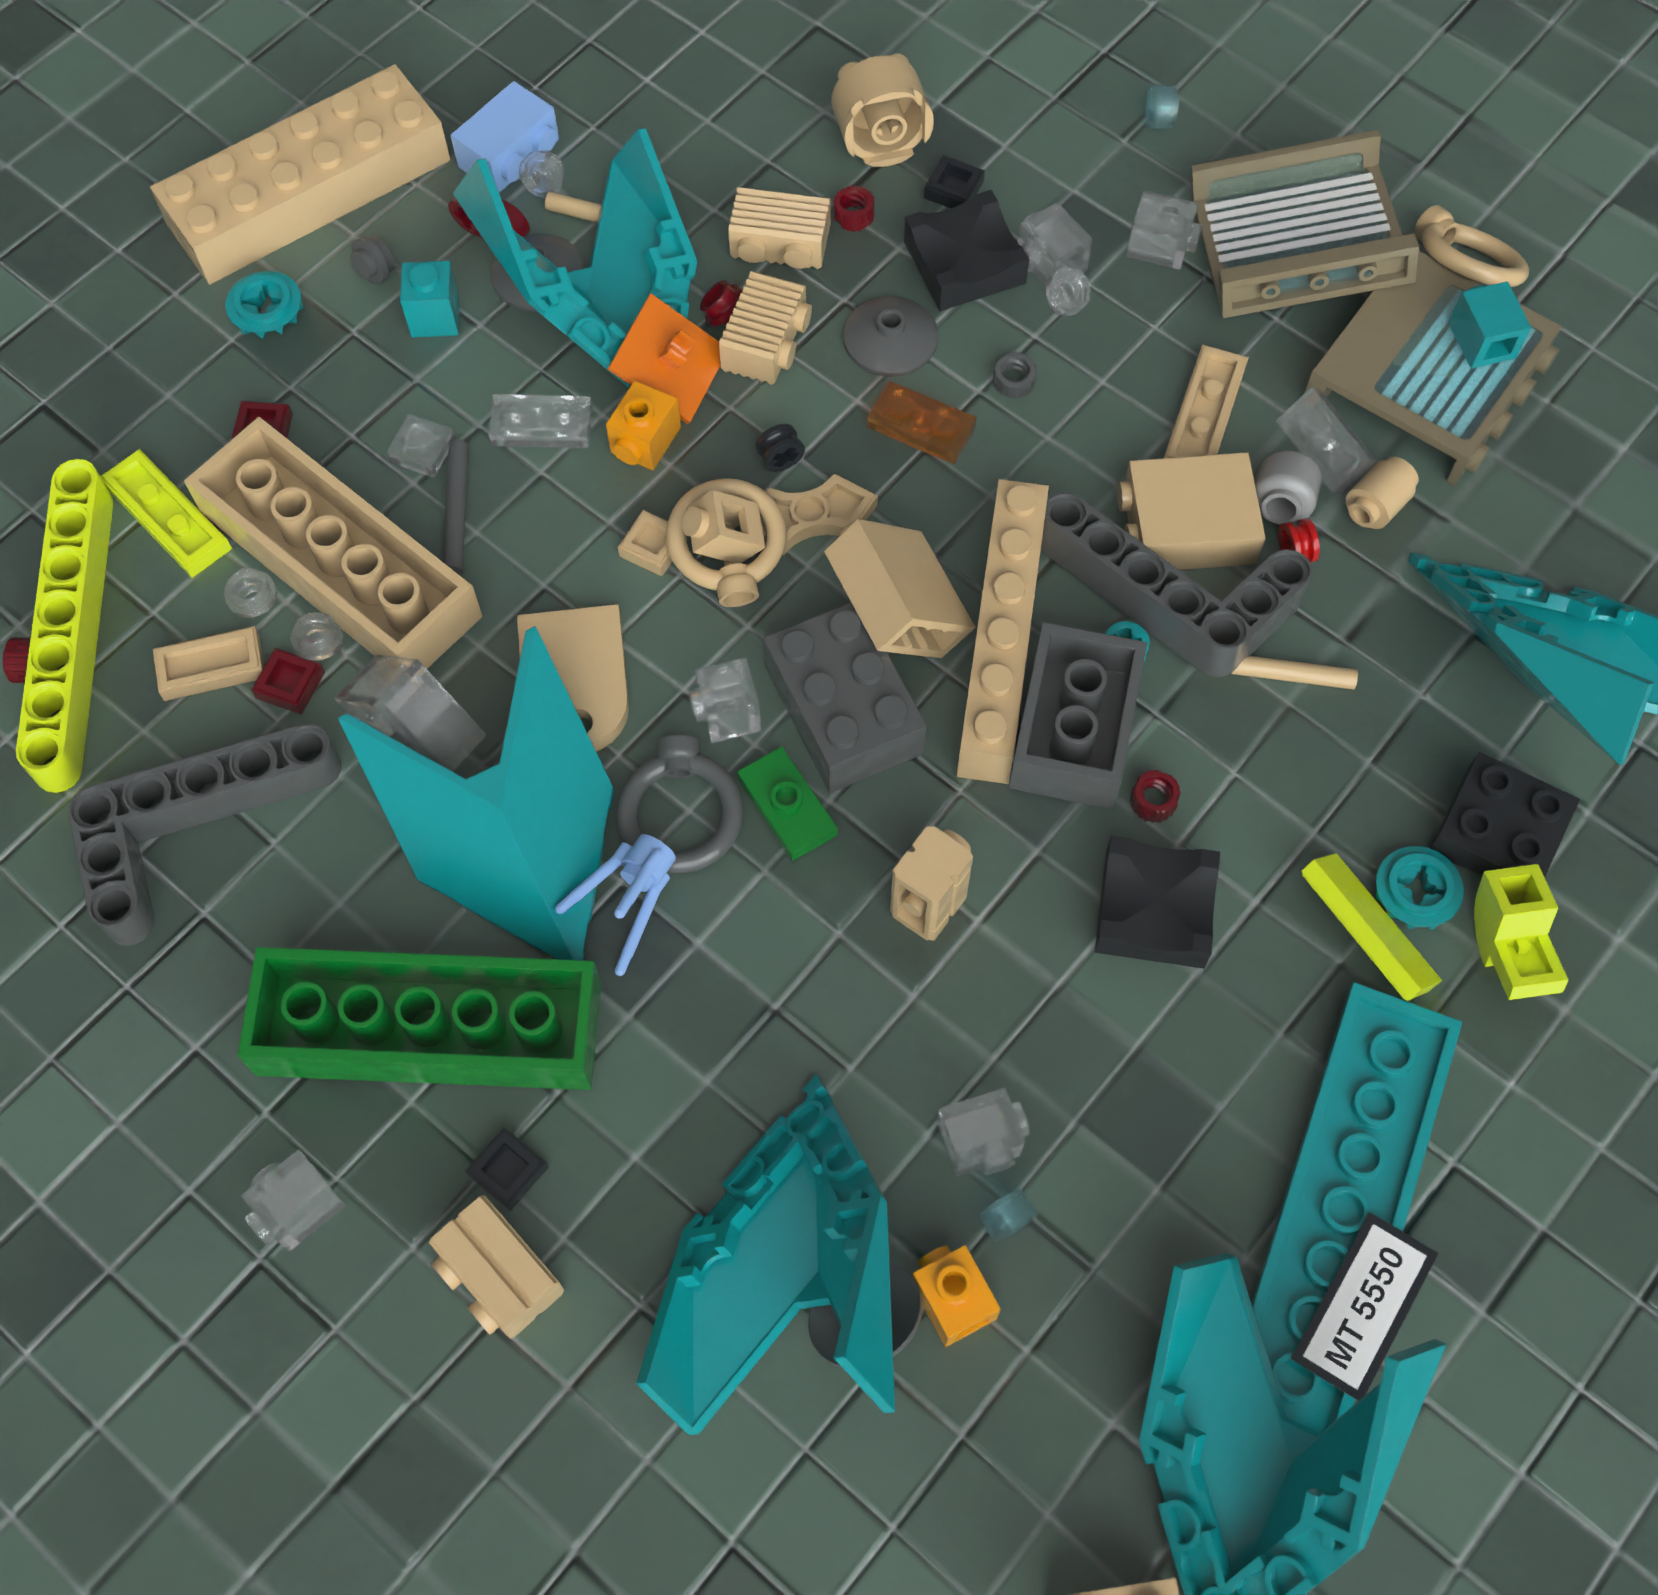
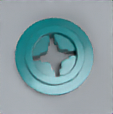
[225,271,304,339]
[1374,846,1464,930]

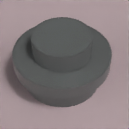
[351,236,394,284]

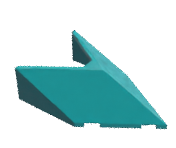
[453,128,697,388]
[1408,552,1658,765]
[338,626,614,960]
[636,1074,895,1435]
[1139,1253,1447,1595]

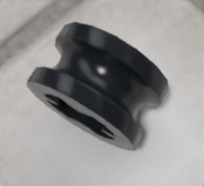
[755,424,805,472]

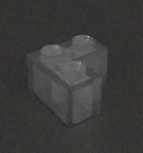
[334,655,487,772]

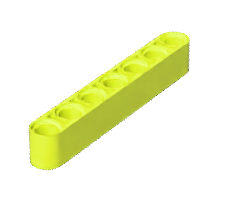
[16,459,113,793]

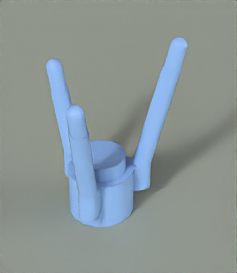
[555,834,676,976]

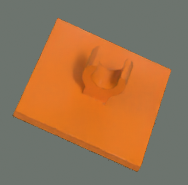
[607,293,721,424]

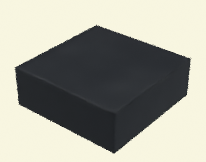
[924,155,985,208]
[465,1128,549,1211]

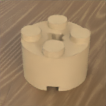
[832,54,934,167]

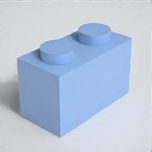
[450,81,559,193]

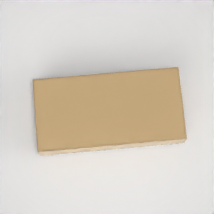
[153,626,265,701]

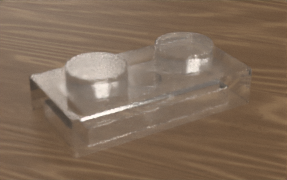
[1276,387,1377,495]
[489,394,593,448]

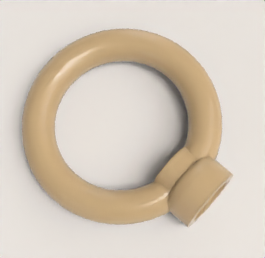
[1414,205,1529,287]
[666,478,787,607]

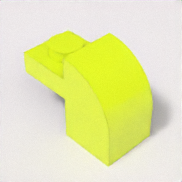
[1474,864,1568,1000]

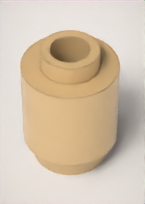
[1346,457,1418,529]

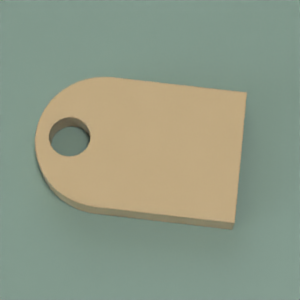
[517,604,629,751]

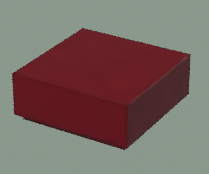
[231,401,293,440]
[251,648,325,715]

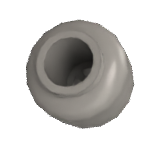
[1254,451,1322,525]

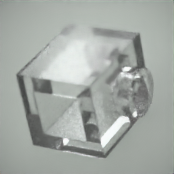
[1126,190,1202,270]
[1018,202,1093,291]
[688,657,761,743]
[937,1088,1030,1176]
[241,1149,346,1251]

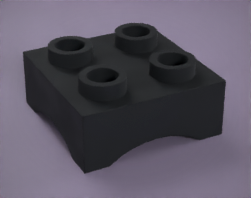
[904,189,1029,311]
[1430,751,1580,877]
[1095,836,1220,969]

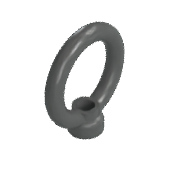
[616,735,743,874]

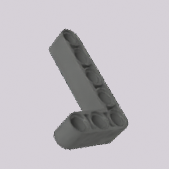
[1041,493,1312,677]
[69,724,341,946]

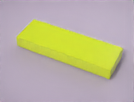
[100,449,232,578]
[1301,853,1443,1001]

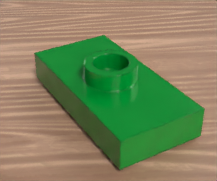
[737,746,838,862]

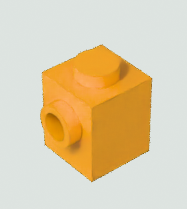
[606,380,681,471]
[912,1245,1001,1348]

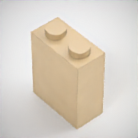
[1117,452,1265,570]
[824,519,976,658]

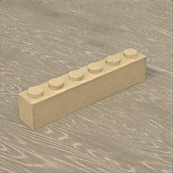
[957,479,1049,784]

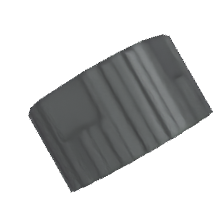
[993,352,1037,399]

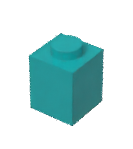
[400,261,460,337]
[1448,281,1532,369]

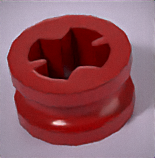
[1278,518,1320,563]

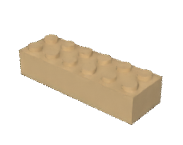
[150,64,451,285]
[184,417,483,685]

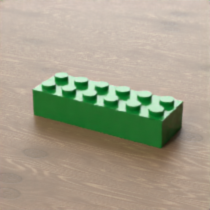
[237,947,602,1090]

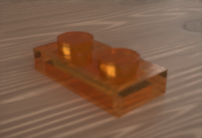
[867,381,976,464]

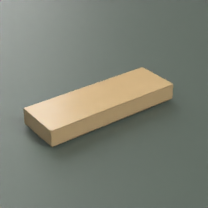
[1164,345,1249,458]

